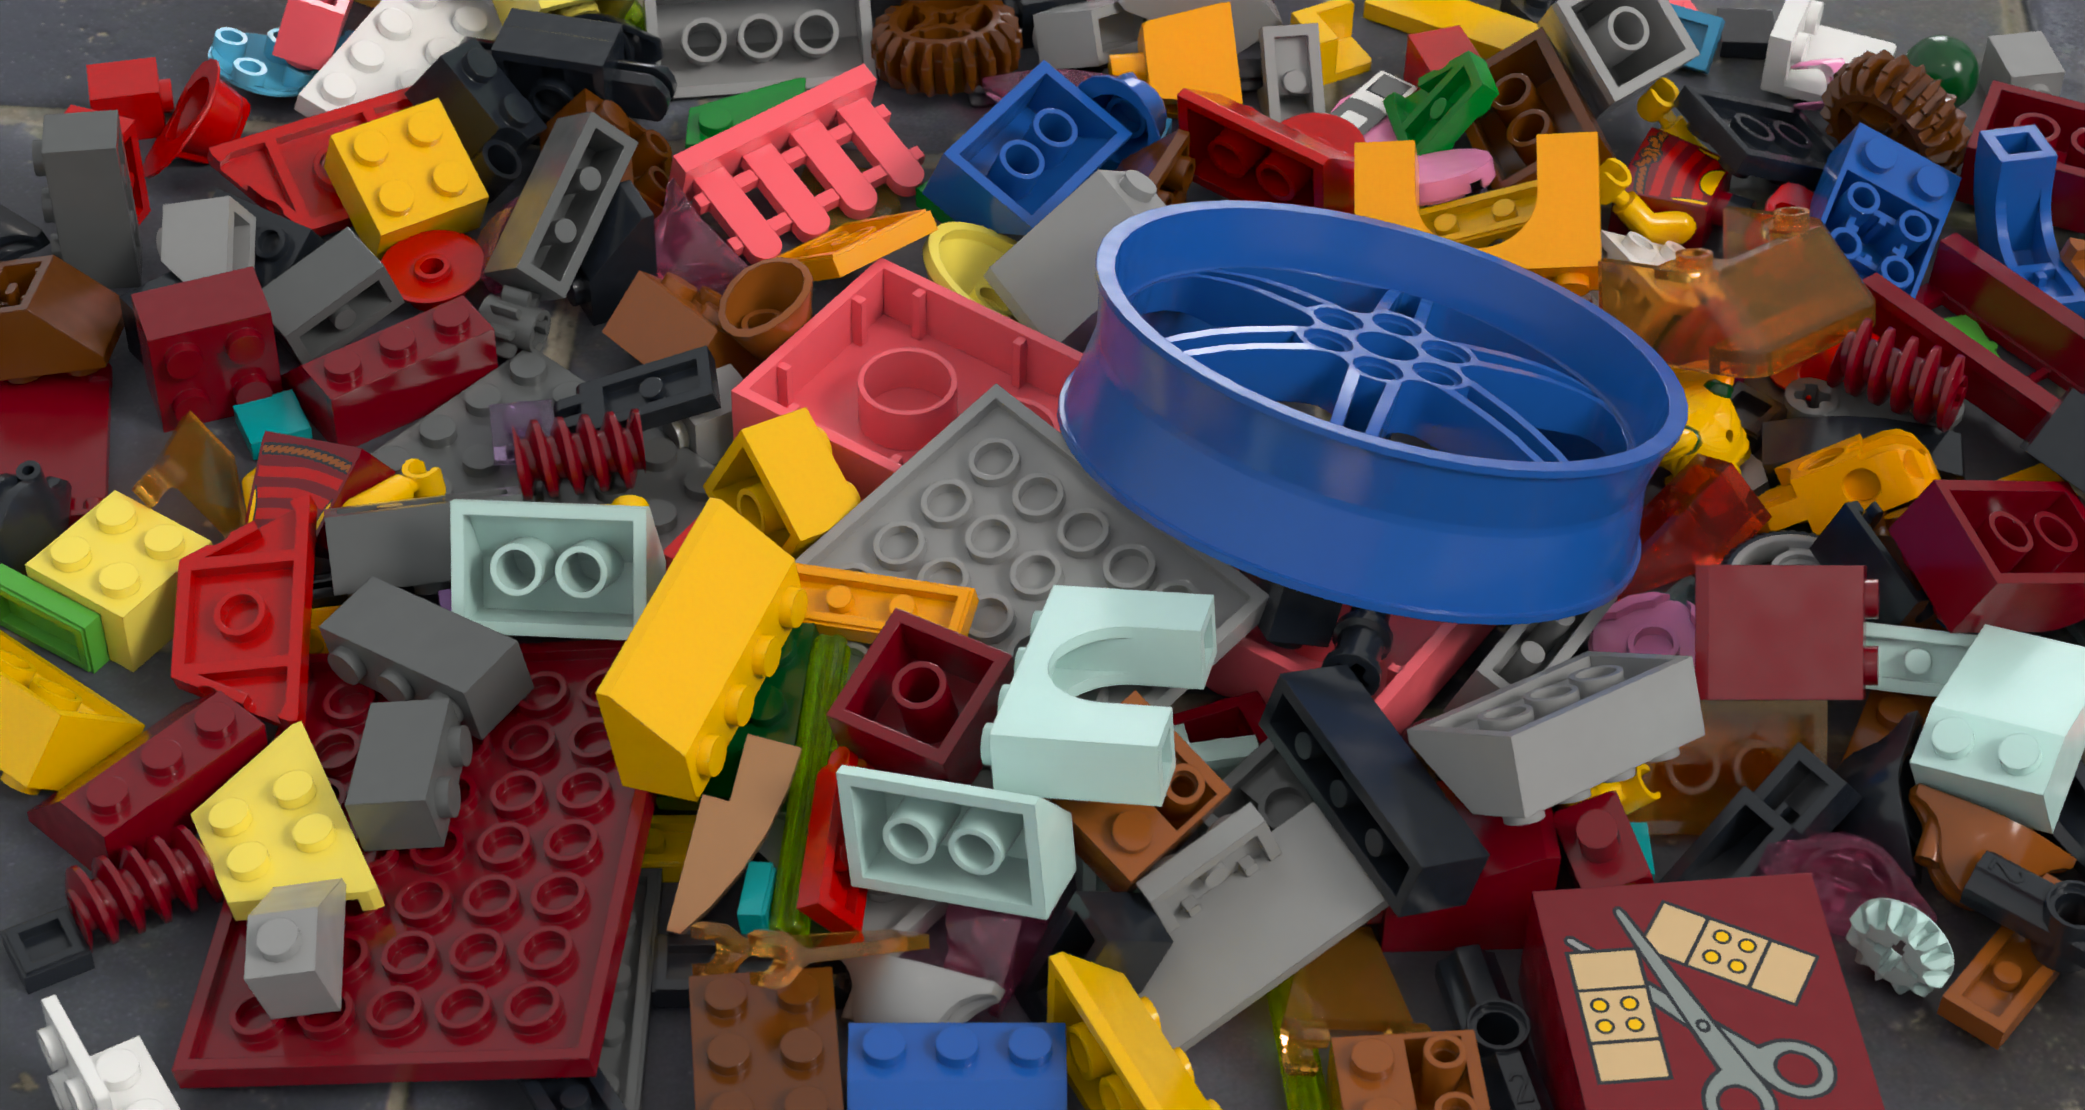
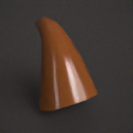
[718,257,813,363]

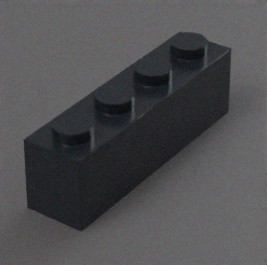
[1258,664,1490,918]

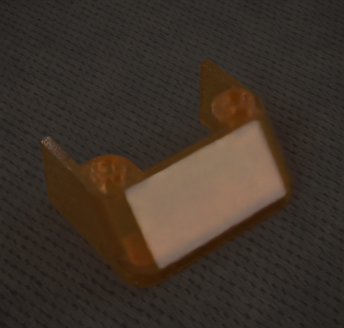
[1598,206,1876,378]

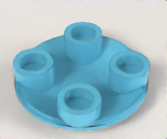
[208,27,319,97]

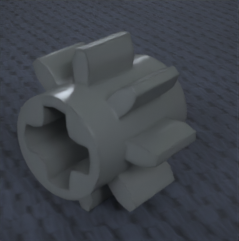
[478,285,551,360]

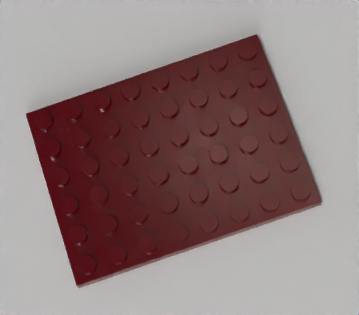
[171,639,657,1089]

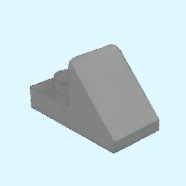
[1257,23,1326,123]

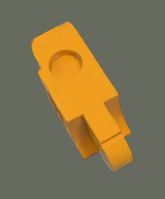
[1743,429,1941,535]

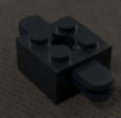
[458,8,677,146]

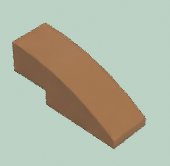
[666,734,802,935]

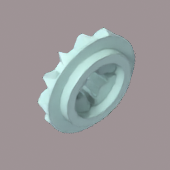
[1846,898,1954,998]

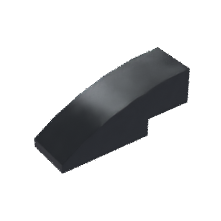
[1762,416,1966,489]
[1658,742,1863,883]

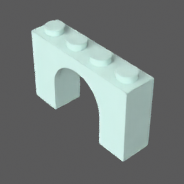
[981,585,1217,807]

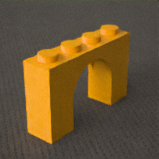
[1354,132,1603,296]

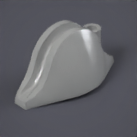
[839,947,1005,1023]

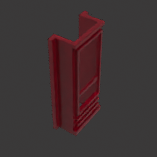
[1855,233,2085,440]

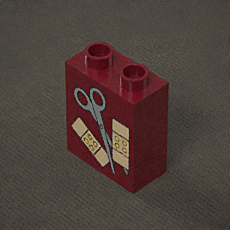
[1518,873,1885,1110]

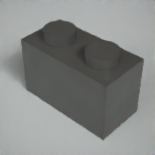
[262,227,405,366]
[345,698,472,851]

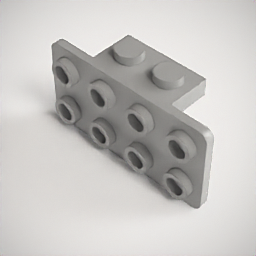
[1136,802,1389,1052]

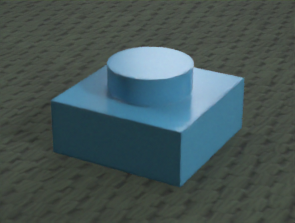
[1670,3,1725,75]

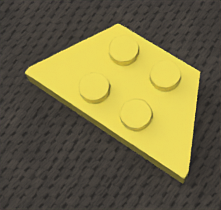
[191,721,385,921]

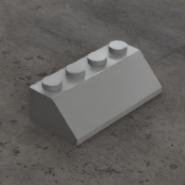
[643,0,877,100]
[1407,651,1705,826]

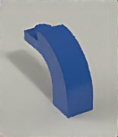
[1974,125,2085,319]

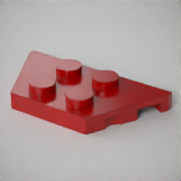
[207,86,414,237]
[170,495,318,729]

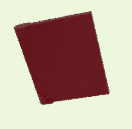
[0,363,113,528]

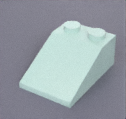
[1910,624,2085,834]

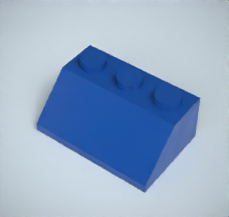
[922,60,1133,236]
[847,1023,1067,1110]

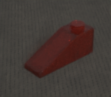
[1614,453,1772,603]

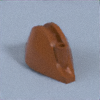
[1908,783,2077,911]

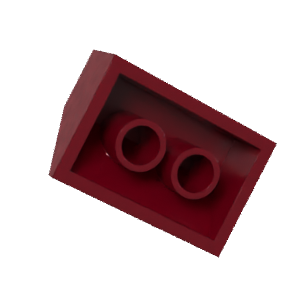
[281,295,498,447]
[27,691,268,872]

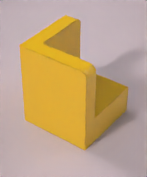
[1290,0,1372,86]

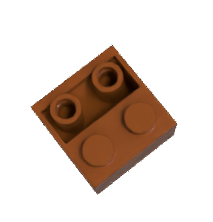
[602,270,761,379]
[1043,690,1232,892]
[1325,1029,1490,1110]

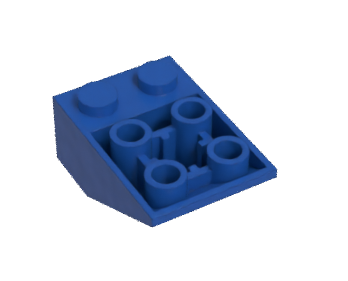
[1802,122,1962,299]

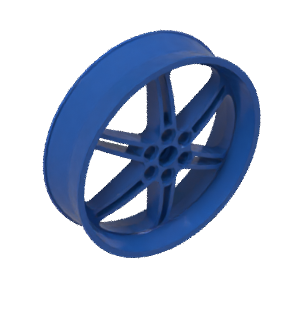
[1057,200,1688,625]

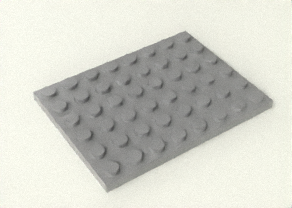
[756,383,1269,957]

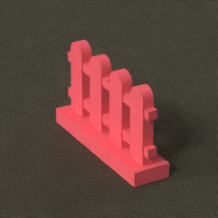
[668,63,925,265]

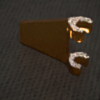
[132,410,246,541]
[690,921,930,989]
[1280,926,1432,1076]

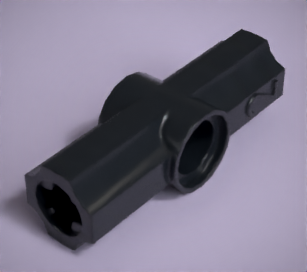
[1959,851,2085,973]
[1435,944,1554,1110]

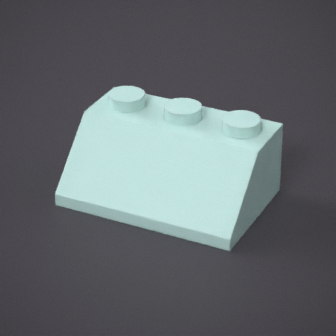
[450,499,666,640]
[836,765,1077,920]

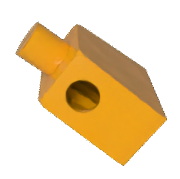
[1108,2,1243,119]

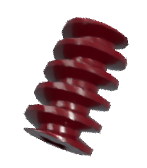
[1827,317,1968,433]
[511,408,646,500]
[65,825,224,953]

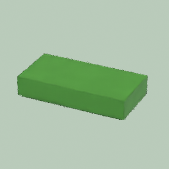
[0,563,110,674]

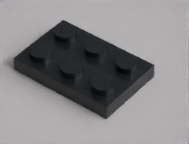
[1673,85,1835,192]

